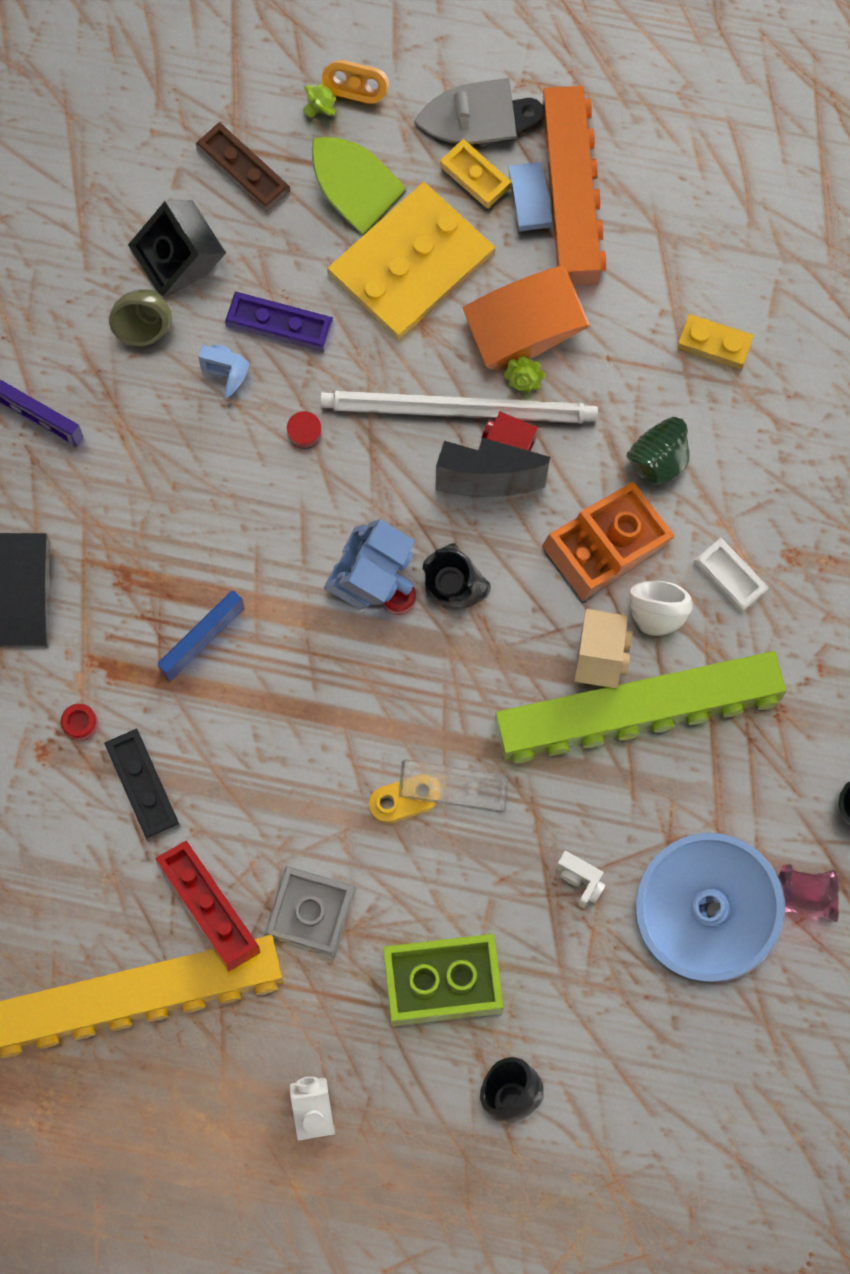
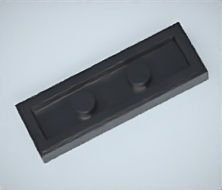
[104,728,181,842]

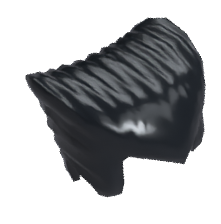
[422,543,491,607]

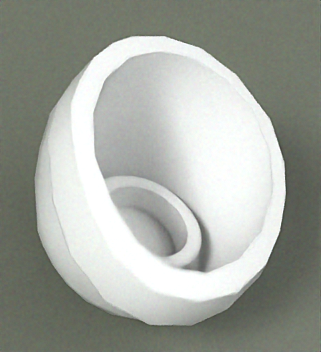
[630,580,693,636]

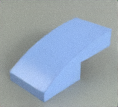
[508,162,553,231]

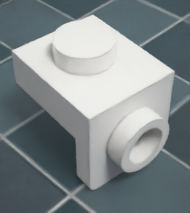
[290,1077,335,1141]

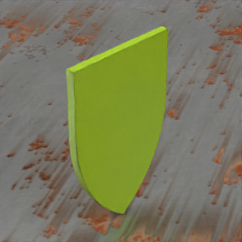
[312,137,407,235]

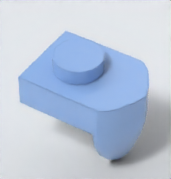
[198,344,250,398]

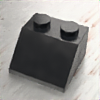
[128,200,226,298]

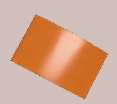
[462,265,590,372]
[542,481,675,601]

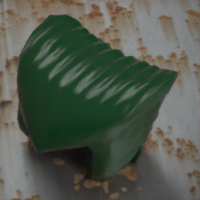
[626,417,690,485]

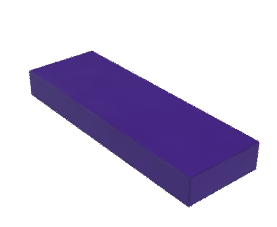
[225,291,333,352]
[0,379,83,447]

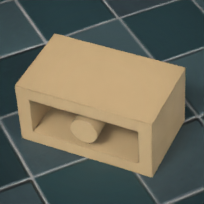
[574,609,633,688]

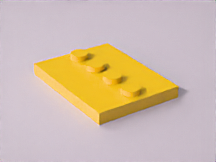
[327,182,495,340]

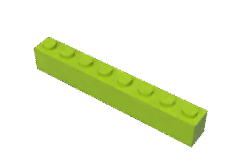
[495,651,786,763]

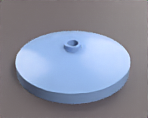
[636,833,785,982]

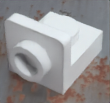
[557,851,605,909]

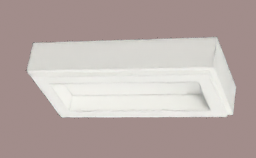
[694,538,769,613]

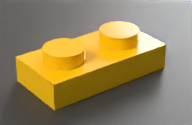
[440,139,512,209]
[677,314,754,370]

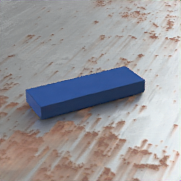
[158,590,245,682]

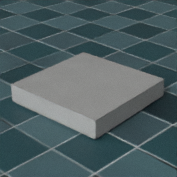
[264,866,356,958]

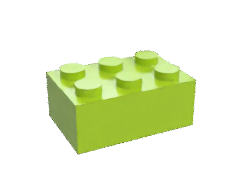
[383,934,504,1027]

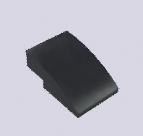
[435,438,551,497]
[0,533,51,647]

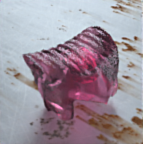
[778,864,840,922]

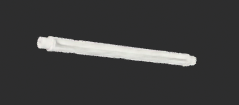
[321,390,598,424]

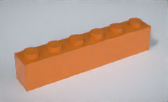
[542,86,606,286]

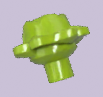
[303,83,336,119]
[503,356,546,393]

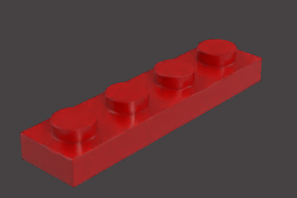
[155,840,261,972]

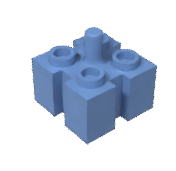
[324,519,415,609]

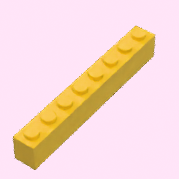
[0,935,284,1058]

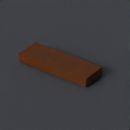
[196,122,290,213]

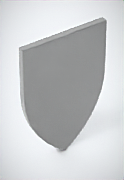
[414,78,517,144]

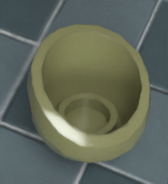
[109,289,172,346]

